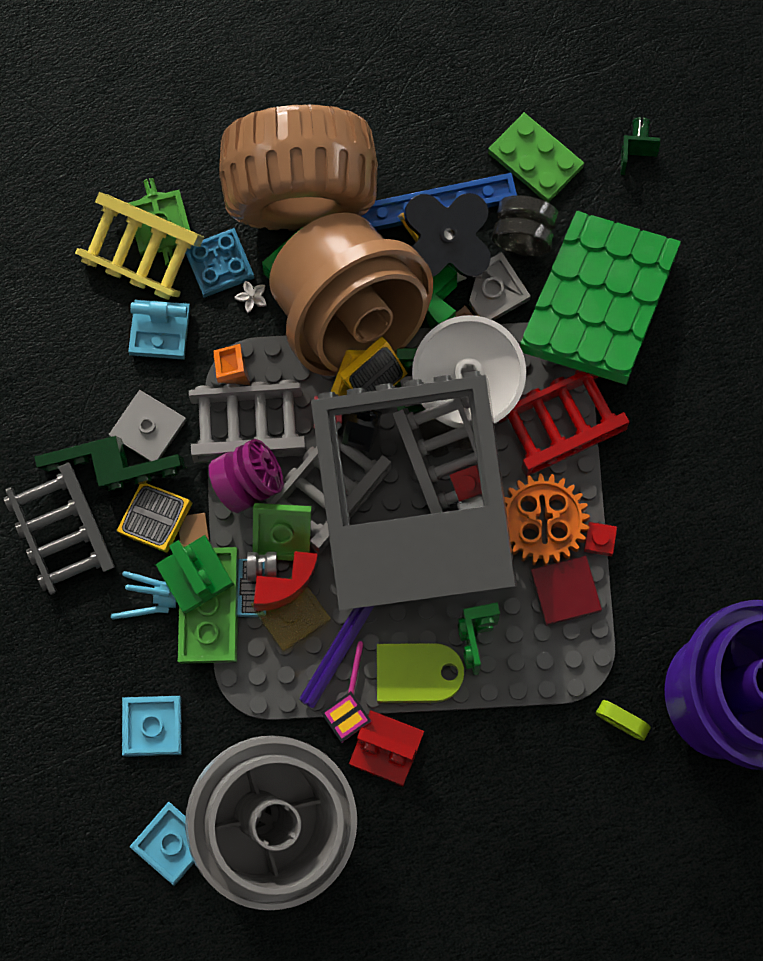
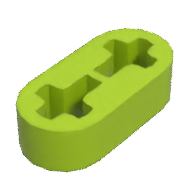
[596,700,651,741]

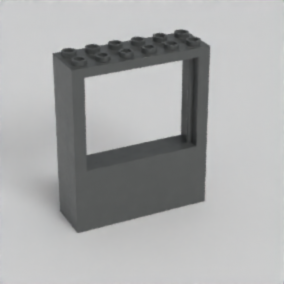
[311,371,517,610]

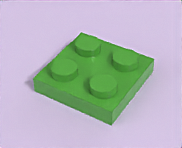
[253,503,312,561]

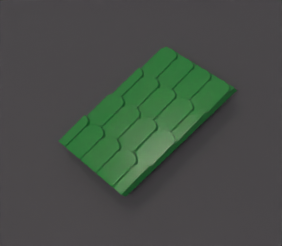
[520,211,681,385]

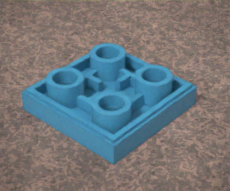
[186,228,254,298]

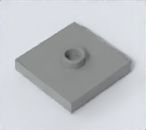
[109,390,187,462]

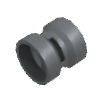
[247,552,277,581]

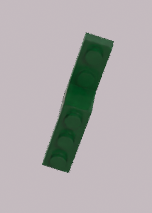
[35,436,185,492]

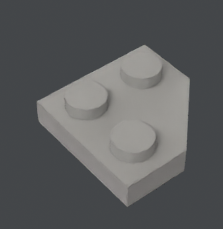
[469,252,531,321]

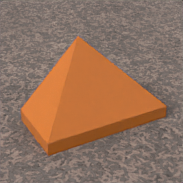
[214,344,251,385]

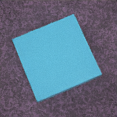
[122,696,181,757]
[130,802,194,886]

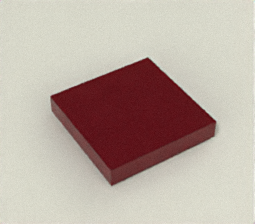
[531,556,602,626]

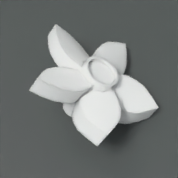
[234,281,267,313]

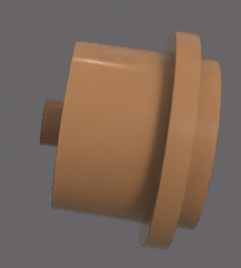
[269,213,433,376]

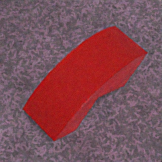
[254,551,318,611]

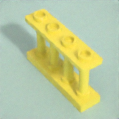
[75,192,204,300]

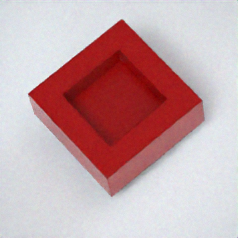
[449,464,482,502]
[584,522,617,557]

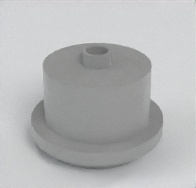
[185,736,357,910]

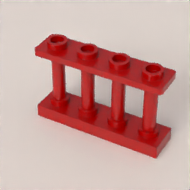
[498,370,629,477]

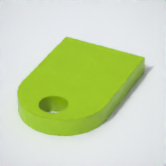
[377,643,464,703]

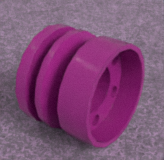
[209,439,284,513]

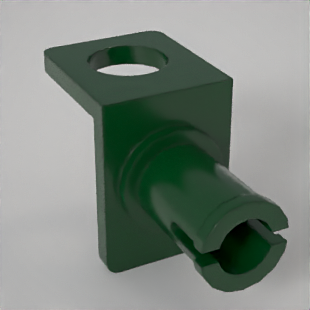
[620,117,661,176]

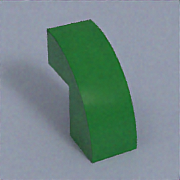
[425,265,457,329]

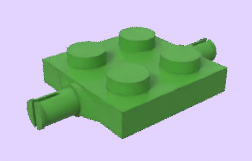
[128,178,190,266]

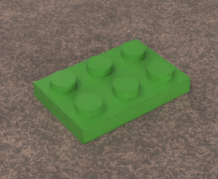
[488,112,584,204]

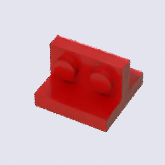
[349,710,424,787]

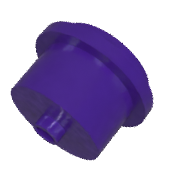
[665,600,763,770]

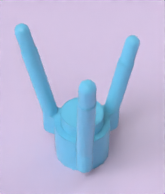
[111,571,177,619]

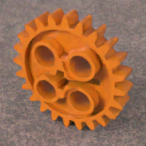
[505,474,590,566]

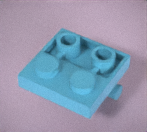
[128,300,190,359]

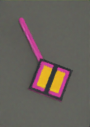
[321,641,372,743]

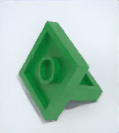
[156,535,234,614]

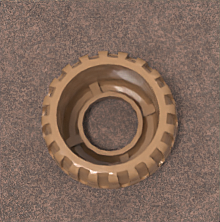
[219,105,378,231]

